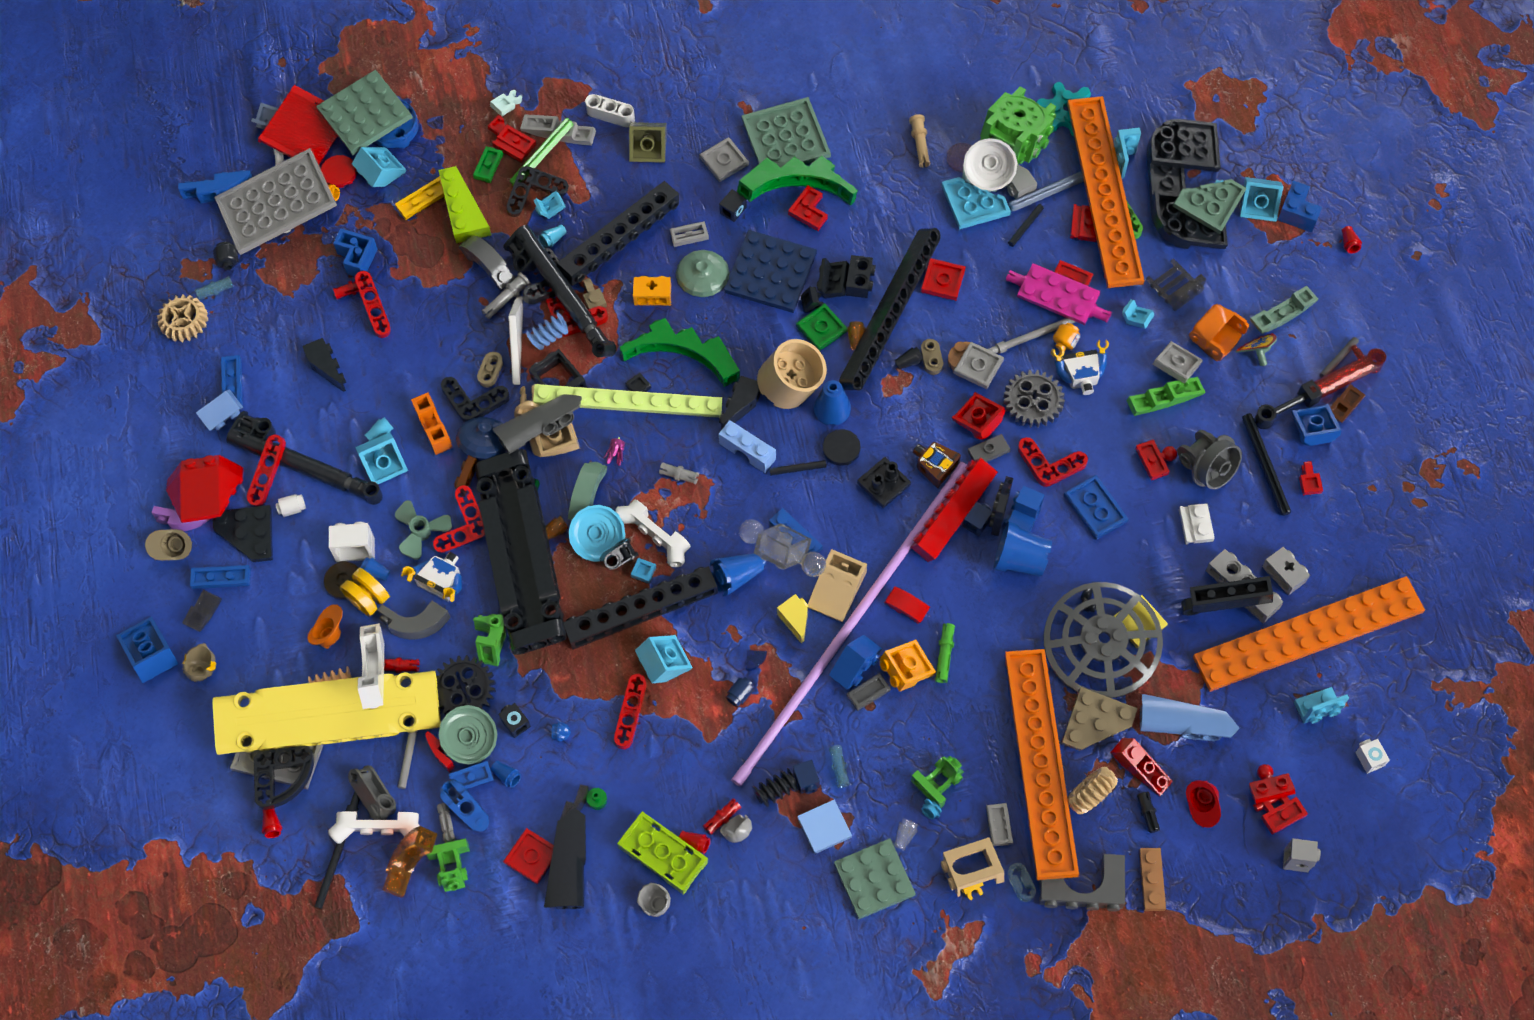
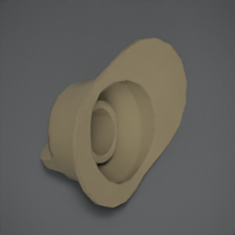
[145,529,192,561]

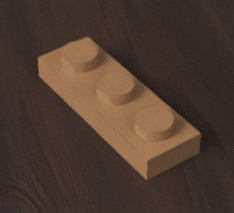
[1139,848,1166,911]

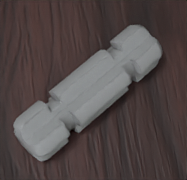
[437,803,455,843]

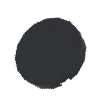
[823,429,861,466]

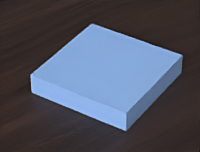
[798,800,852,854]

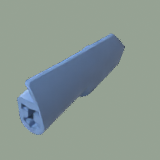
[1140,694,1239,741]

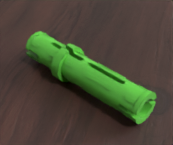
[935,623,955,683]

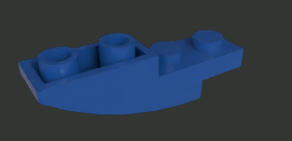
[178,170,253,203]

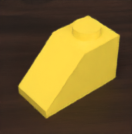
[777,594,808,643]

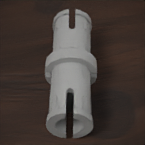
[659,462,699,484]

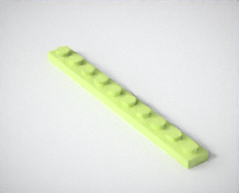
[533,384,722,418]

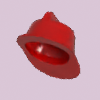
[1186,780,1221,828]

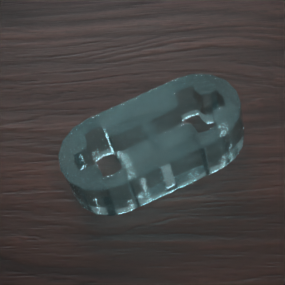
[1007,863,1036,902]

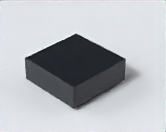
[625,373,652,392]

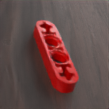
[355,271,391,338]
[247,434,286,506]
[614,674,647,749]

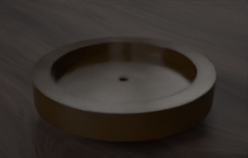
[324,562,358,600]

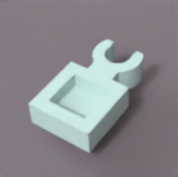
[490,90,522,116]

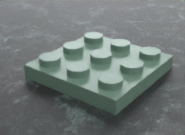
[834,838,916,920]

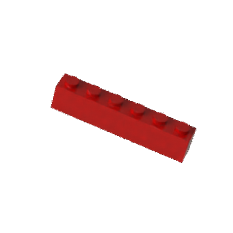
[911,458,998,562]

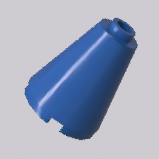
[814,380,851,425]
[709,553,766,596]

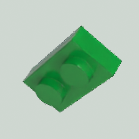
[473,146,503,183]

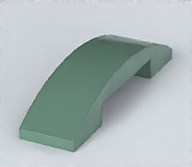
[1250,286,1318,333]

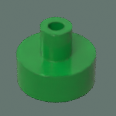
[586,788,607,810]

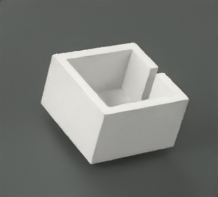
[329,522,375,563]

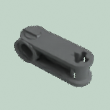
[348,765,396,820]

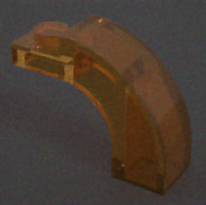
[383,826,438,898]

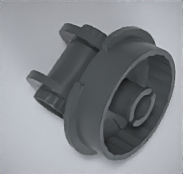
[1177,430,1242,489]

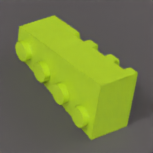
[439,166,491,243]

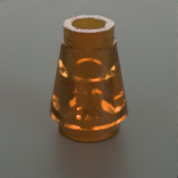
[847,321,866,350]
[546,515,569,540]

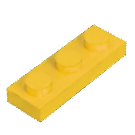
[395,176,444,220]

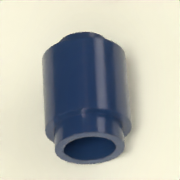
[725,677,754,707]

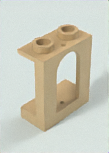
[941,838,1004,897]

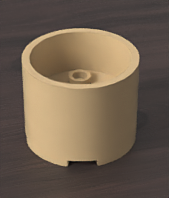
[757,339,827,409]

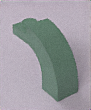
[568,462,607,520]

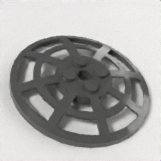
[1043,582,1163,698]

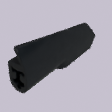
[544,808,586,909]

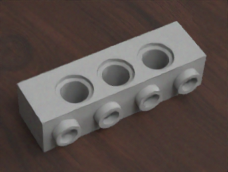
[1206,549,1283,624]

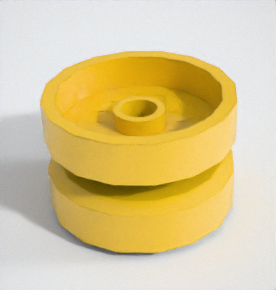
[339,567,390,617]

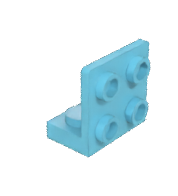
[1114,128,1141,179]
[1294,687,1349,724]

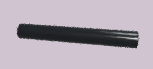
[1008,204,1044,247]
[769,460,827,476]

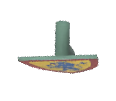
[1236,333,1277,366]

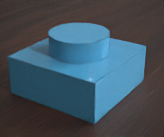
[631,558,656,584]

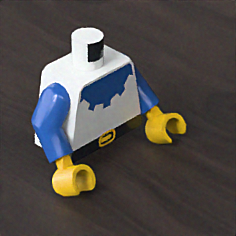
[1051,340,1109,395]
[401,552,462,602]

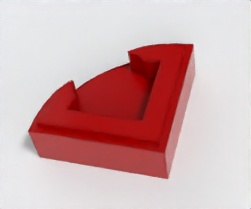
[488,114,505,136]

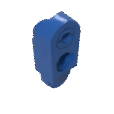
[440,780,489,832]

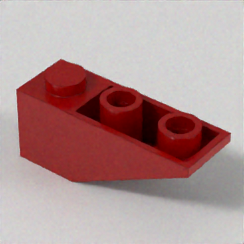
[1110,738,1173,796]

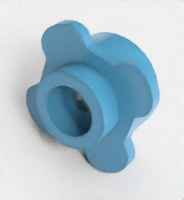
[921,799,942,819]

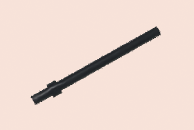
[314,791,360,910]

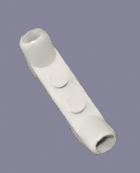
[616,499,691,567]
[328,812,425,844]

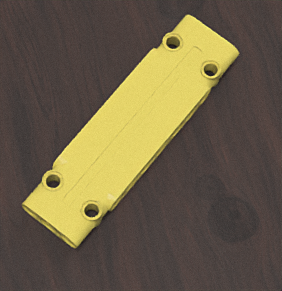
[213,671,441,755]

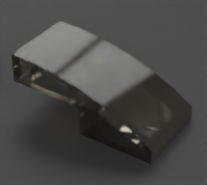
[182,590,222,632]
[560,784,589,819]

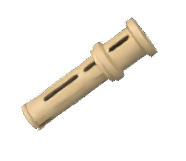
[909,114,930,168]

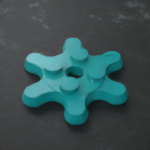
[1036,82,1091,137]

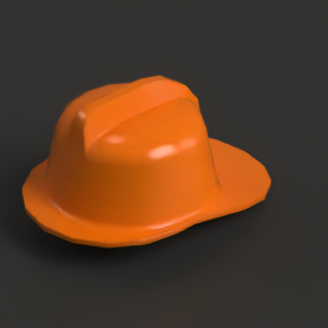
[307,604,343,649]

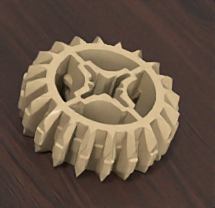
[157,294,208,343]
[1068,767,1118,814]

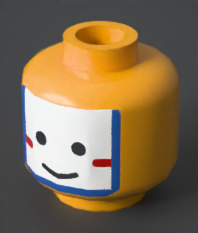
[1053,323,1081,351]

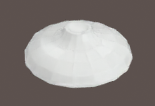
[963,138,1018,191]

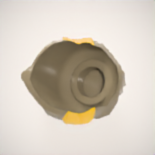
[182,643,216,682]

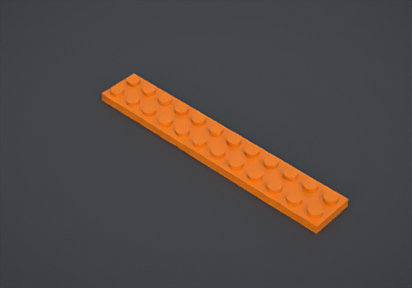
[1067,96,1145,288]
[1193,576,1425,692]
[1005,649,1079,880]

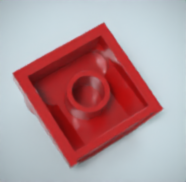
[952,392,1005,439]

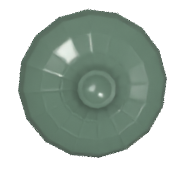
[676,250,730,297]
[438,705,498,765]

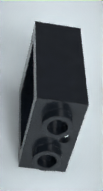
[529,349,587,388]

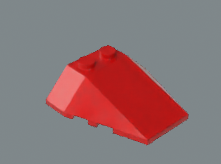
[166,455,244,523]

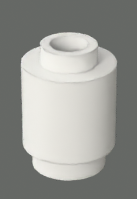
[276,494,306,517]

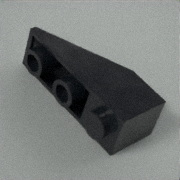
[302,338,347,392]
[719,376,761,430]

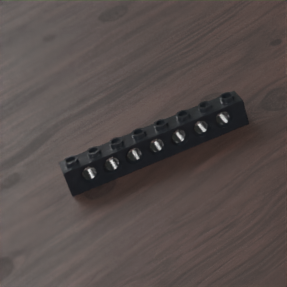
[557,181,679,286]
[563,566,718,650]

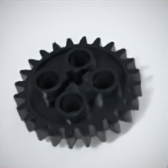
[436,655,496,715]

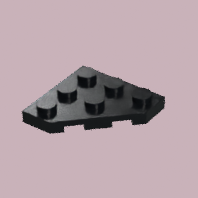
[989,476,1013,536]
[212,505,273,562]

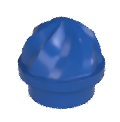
[552,722,571,742]

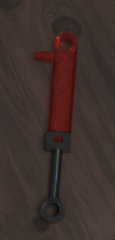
[1254,345,1386,429]

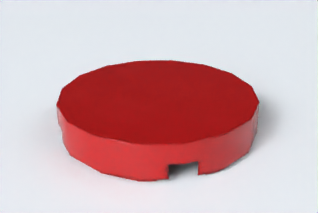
[321,155,357,188]

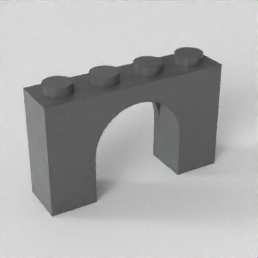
[1039,854,1125,912]

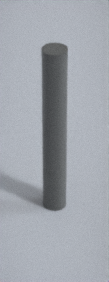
[1319,337,1359,379]

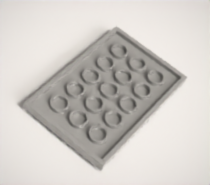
[215,148,337,255]

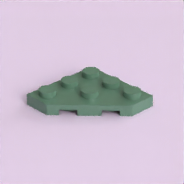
[1173,179,1247,234]

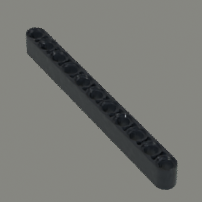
[839,228,941,391]

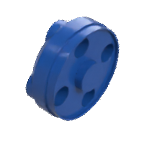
[373,100,419,149]

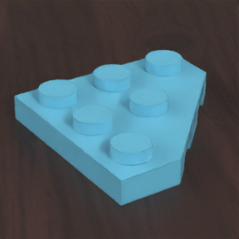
[941,177,1011,230]

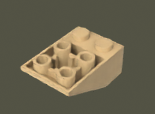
[808,549,867,622]

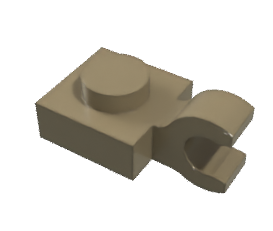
[583,278,607,309]

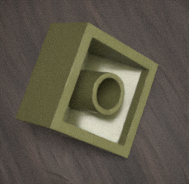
[629,122,667,162]

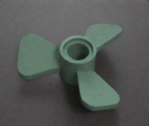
[395,500,452,560]

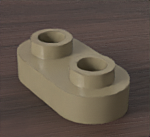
[921,339,943,375]
[477,352,503,387]

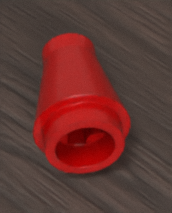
[1342,226,1362,253]
[262,808,282,838]
[679,831,710,854]

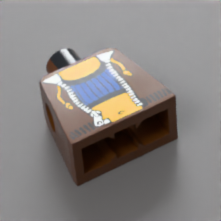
[913,442,961,488]

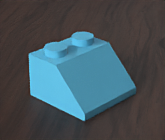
[352,147,407,187]
[1240,177,1283,222]
[355,432,408,484]
[635,635,693,683]

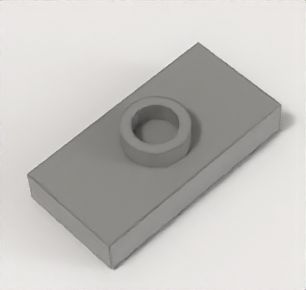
[986,803,1013,847]

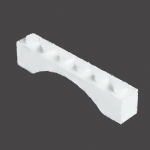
[358,623,385,709]

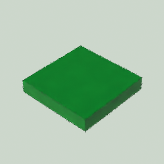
[796,303,848,351]

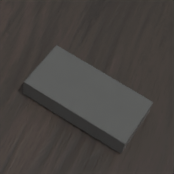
[846,673,891,711]

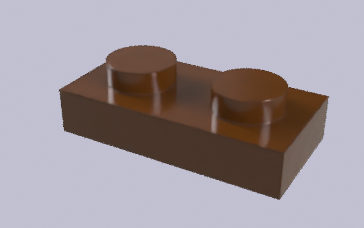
[454,455,478,497]

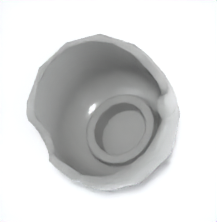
[720,814,752,843]
[637,883,671,917]

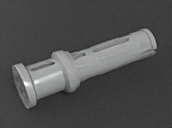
[481,272,530,319]

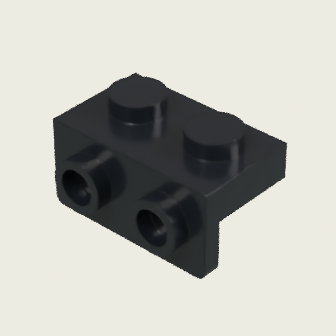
[817,258,850,298]

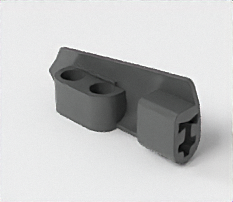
[493,394,582,454]

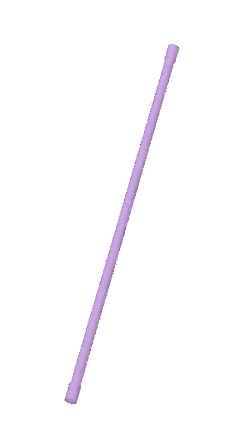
[731,462,967,787]

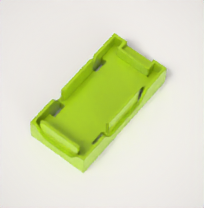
[617,811,708,895]

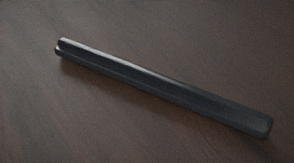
[1242,413,1291,516]

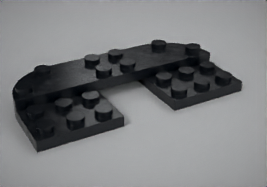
[1147,119,1228,249]

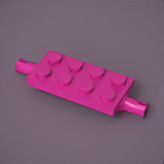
[1006,263,1112,325]

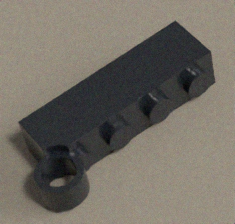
[1181,576,1273,616]

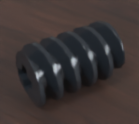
[752,768,797,807]

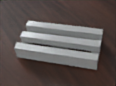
[670,221,709,247]

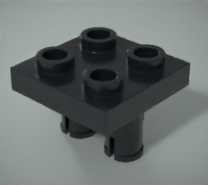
[857,457,911,508]

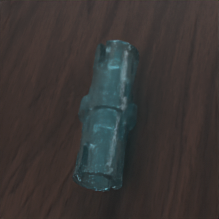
[195,276,234,300]
[829,745,850,788]

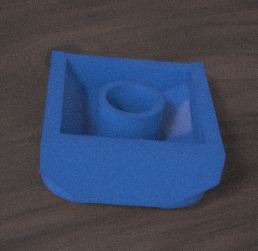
[1292,404,1342,446]

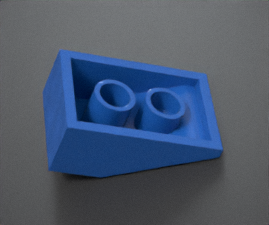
[116,616,179,683]

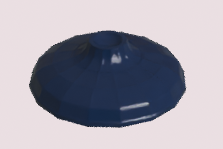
[456,417,507,459]

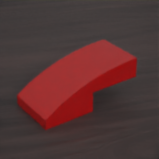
[884,586,930,624]
[425,731,455,773]

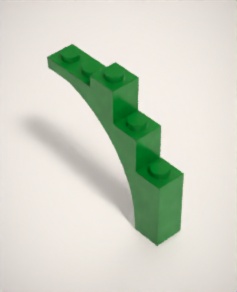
[737,155,858,205]
[619,318,740,387]

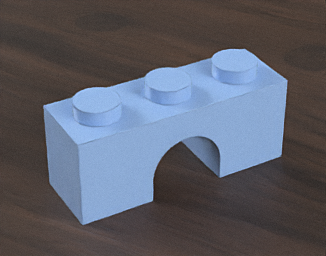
[719,420,776,473]

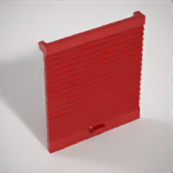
[258,85,338,164]

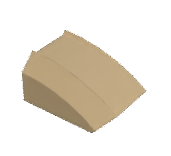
[529,423,580,457]

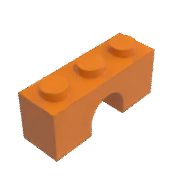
[411,392,453,455]

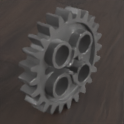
[1003,370,1065,428]

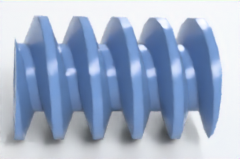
[526,312,569,350]

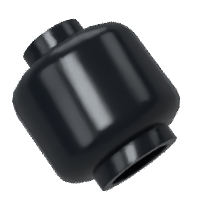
[213,242,239,270]

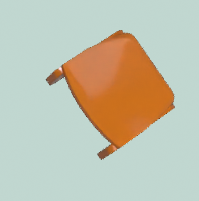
[1189,304,1249,361]

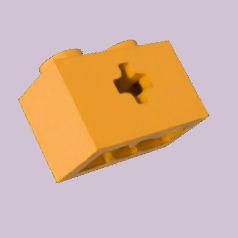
[633,276,671,306]

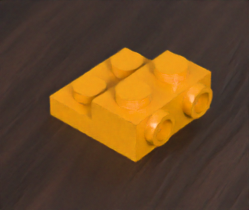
[879,640,936,692]

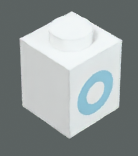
[1355,739,1390,774]

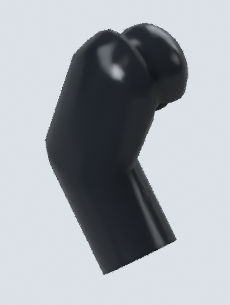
[1080,588,1096,613]

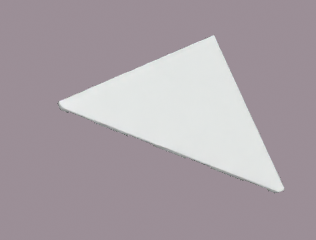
[508,296,523,385]

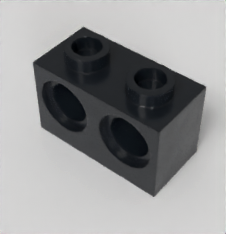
[846,255,876,298]

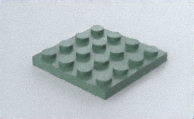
[316,70,413,155]
[741,97,831,168]

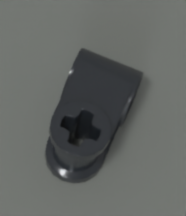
[600,537,639,570]

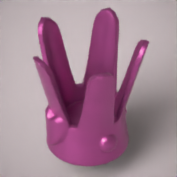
[604,437,625,466]

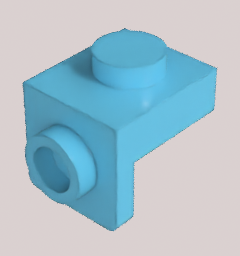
[534,191,566,219]
[1122,299,1154,329]

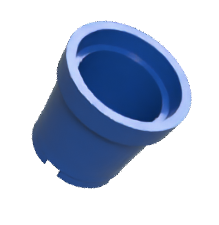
[993,521,1052,577]

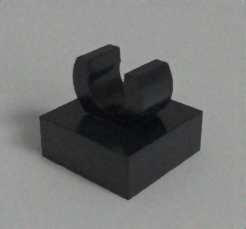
[801,286,824,312]

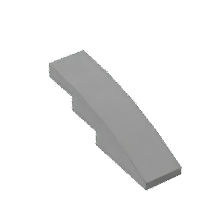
[520,114,596,146]

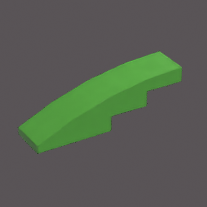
[1126,377,1205,416]

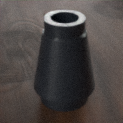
[894,347,923,370]

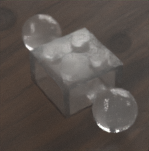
[739,519,826,577]

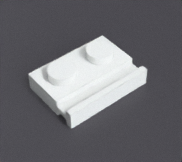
[1179,503,1215,544]

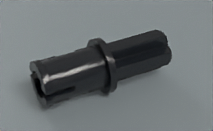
[1137,791,1160,833]

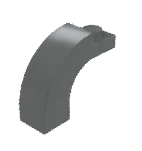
[458,235,515,290]
[377,601,450,640]

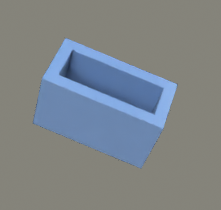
[196,389,244,431]

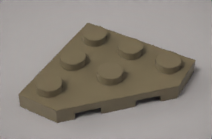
[1061,687,1138,751]

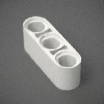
[585,94,635,127]

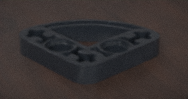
[254,746,314,810]

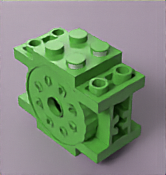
[980,86,1056,164]

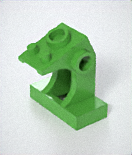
[473,614,506,667]
[911,756,964,808]
[425,838,470,892]

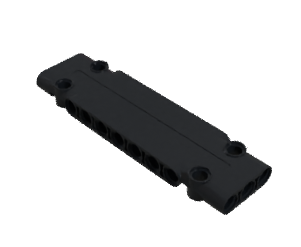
[474,449,567,655]

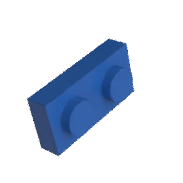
[449,761,494,793]

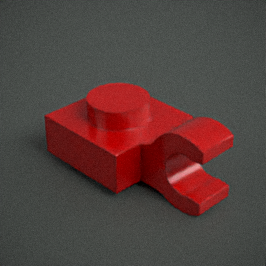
[1299,461,1323,495]

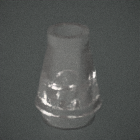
[894,818,918,851]

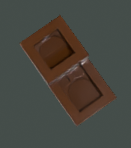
[1330,384,1366,423]

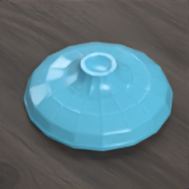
[568,505,625,562]

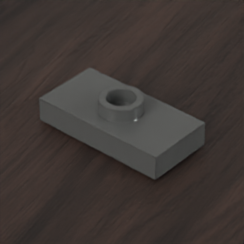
[968,434,1011,462]

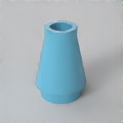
[539,225,567,248]
[365,417,394,441]

